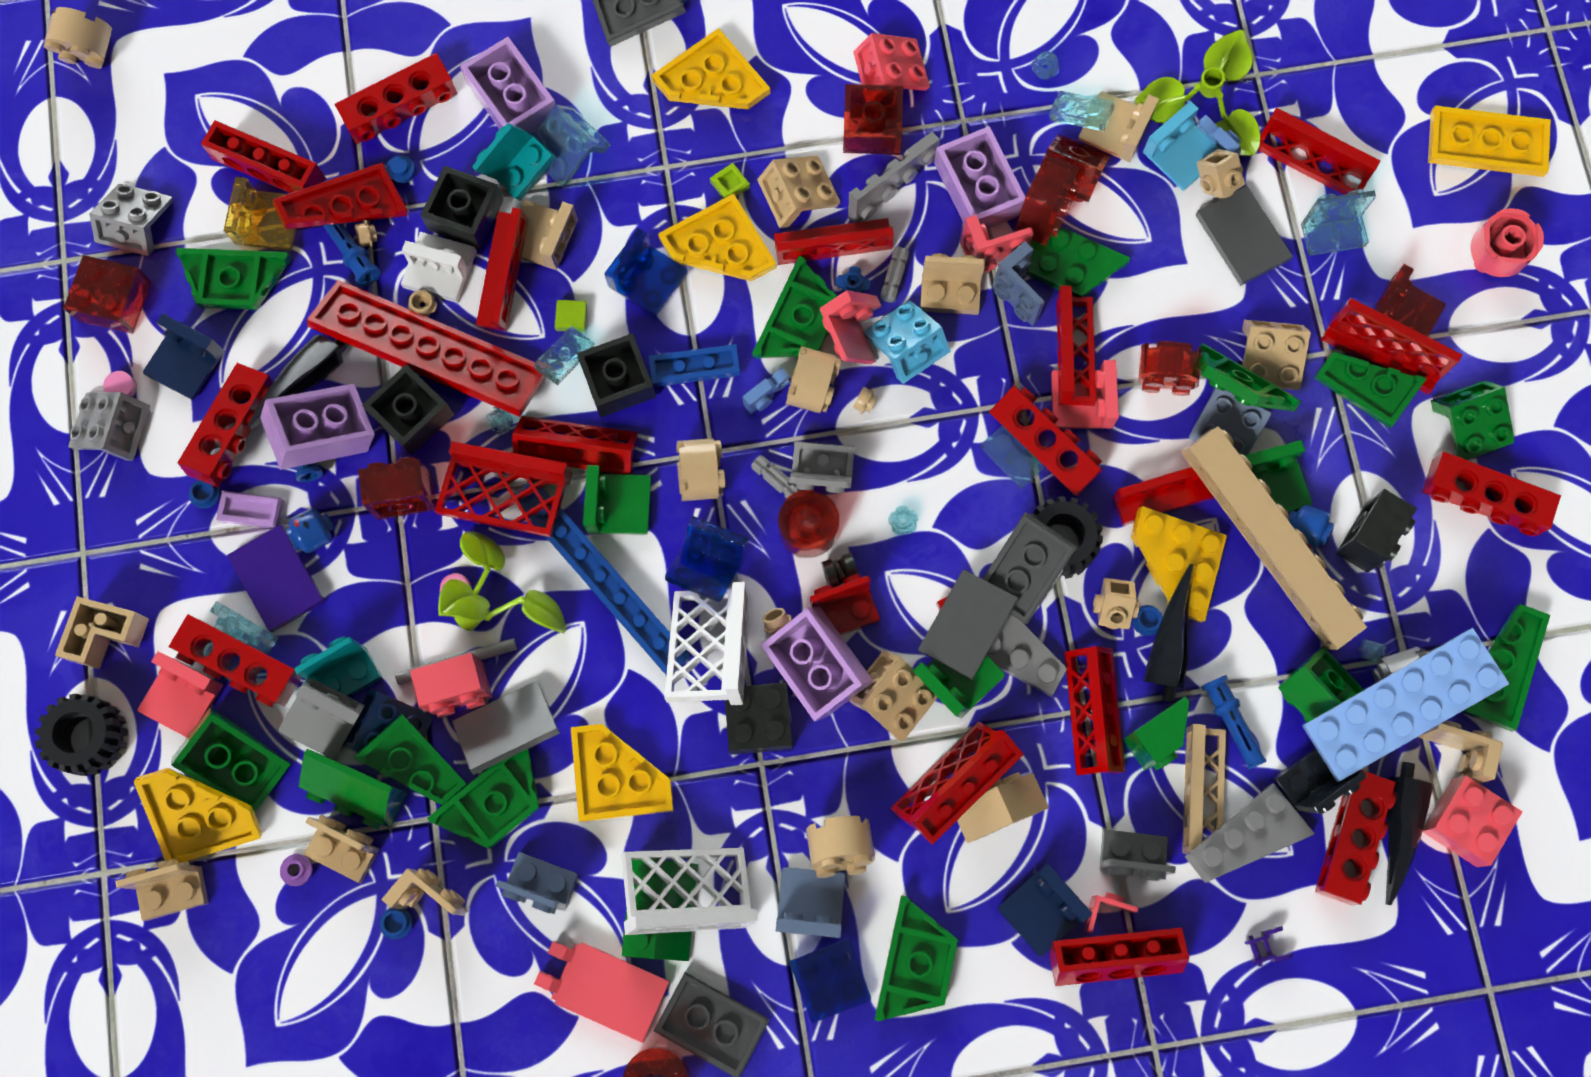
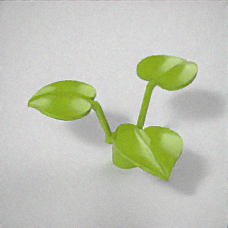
[1135,30,1260,156]
[438,530,566,634]

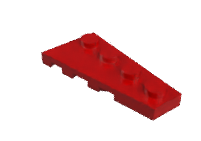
[273,163,408,229]

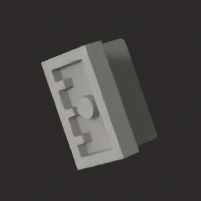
[89,184,172,256]
[68,392,151,461]
[278,676,365,759]

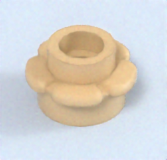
[355,220,377,248]
[408,290,437,317]
[853,386,878,415]
[762,608,792,635]

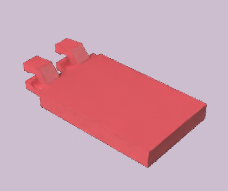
[534,941,670,1043]

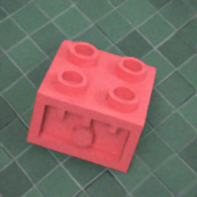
[853,33,930,103]
[960,215,1033,273]
[819,290,881,364]
[1051,360,1119,429]
[138,651,223,738]

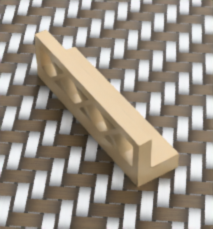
[1182,724,1226,854]

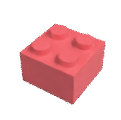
[410,652,493,718]
[1423,775,1523,867]

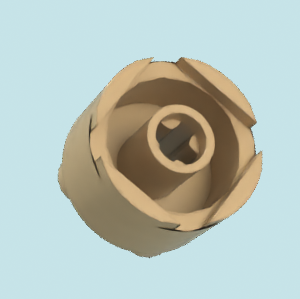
[44,7,112,69]
[785,346,841,413]
[676,438,725,502]
[806,816,875,878]

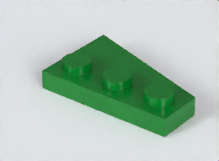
[1314,352,1427,429]
[353,714,466,805]

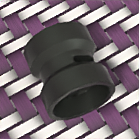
[821,553,858,588]

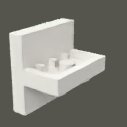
[401,232,477,303]

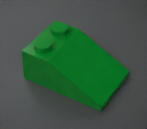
[171,706,291,813]

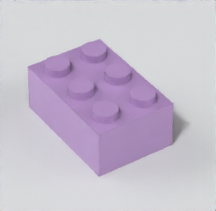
[460,37,559,134]
[934,126,1027,229]
[260,384,375,470]
[761,606,874,722]

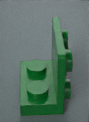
[1431,380,1515,460]
[1244,440,1312,513]
[583,465,651,535]
[913,655,1005,718]

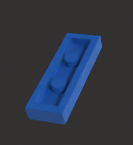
[648,344,741,387]

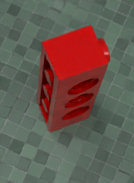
[334,52,458,144]
[201,120,326,193]
[177,363,273,488]
[989,386,1104,496]
[1422,451,1561,536]
[168,614,302,707]
[1315,770,1396,906]
[1049,928,1190,986]

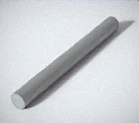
[395,638,518,685]

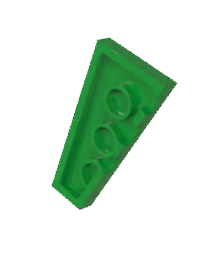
[1460,604,1550,732]

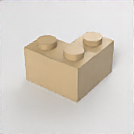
[55,596,149,669]
[957,772,1049,843]

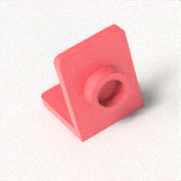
[1083,892,1139,933]

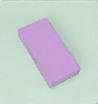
[216,491,284,529]

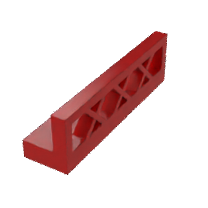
[1258,107,1381,201]
[476,207,529,331]
[774,218,894,265]
[1056,286,1096,406]
[512,416,638,475]
[1112,467,1214,526]
[1065,646,1125,776]

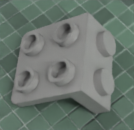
[789,441,855,493]

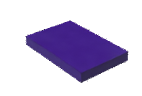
[227,524,325,633]

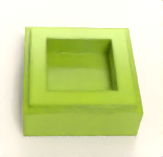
[710,163,750,199]
[555,300,587,332]

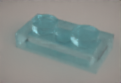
[1049,91,1114,131]
[534,326,595,386]
[981,425,1045,490]

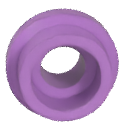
[280,854,313,886]

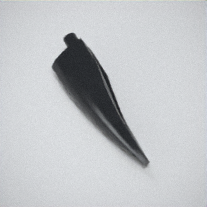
[248,334,348,430]
[1144,564,1195,703]
[1385,762,1433,906]

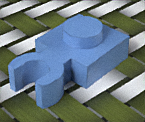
[1197,115,1241,156]
[742,368,790,414]

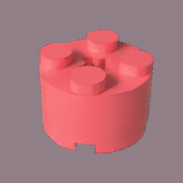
[1470,208,1544,277]

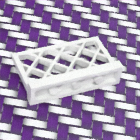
[664,582,750,705]
[621,848,758,935]

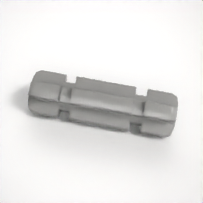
[880,246,909,303]
[751,455,803,503]

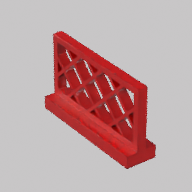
[1321,298,1463,394]
[434,441,573,538]
[890,721,1024,845]

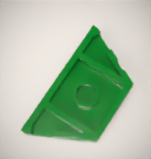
[1025,212,1130,297]
[176,248,291,310]
[752,256,837,359]
[1196,343,1302,412]
[427,748,540,849]
[874,895,958,1021]

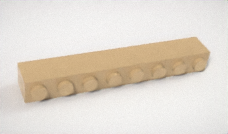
[1180,426,1367,650]

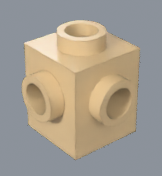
[1196,149,1245,198]
[1093,578,1139,630]

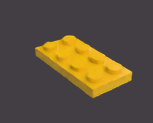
[1428,106,1551,177]

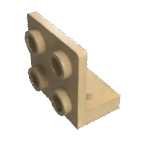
[1078,91,1159,163]
[757,156,840,228]
[520,200,578,270]
[920,253,985,315]
[1242,319,1311,390]
[849,650,938,742]
[1418,720,1503,784]
[303,815,380,883]
[115,859,209,921]
[381,868,469,916]

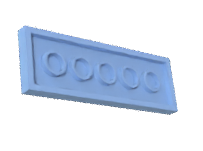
[1302,628,1509,782]

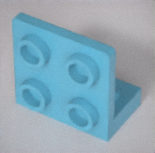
[1143,101,1220,191]
[864,301,951,384]

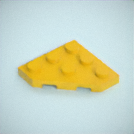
[651,28,771,110]
[658,194,777,282]
[1131,506,1227,623]
[571,724,674,822]
[133,768,263,863]

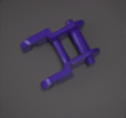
[1244,926,1293,967]

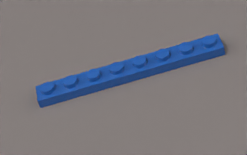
[511,480,692,676]

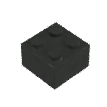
[420,165,504,249]
[576,333,656,418]
[362,364,454,456]
[1335,489,1418,573]
[725,683,792,755]

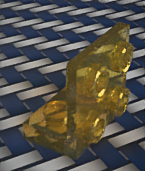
[223,177,296,251]

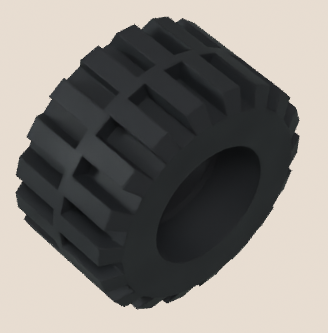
[1031,496,1103,579]
[35,694,128,776]

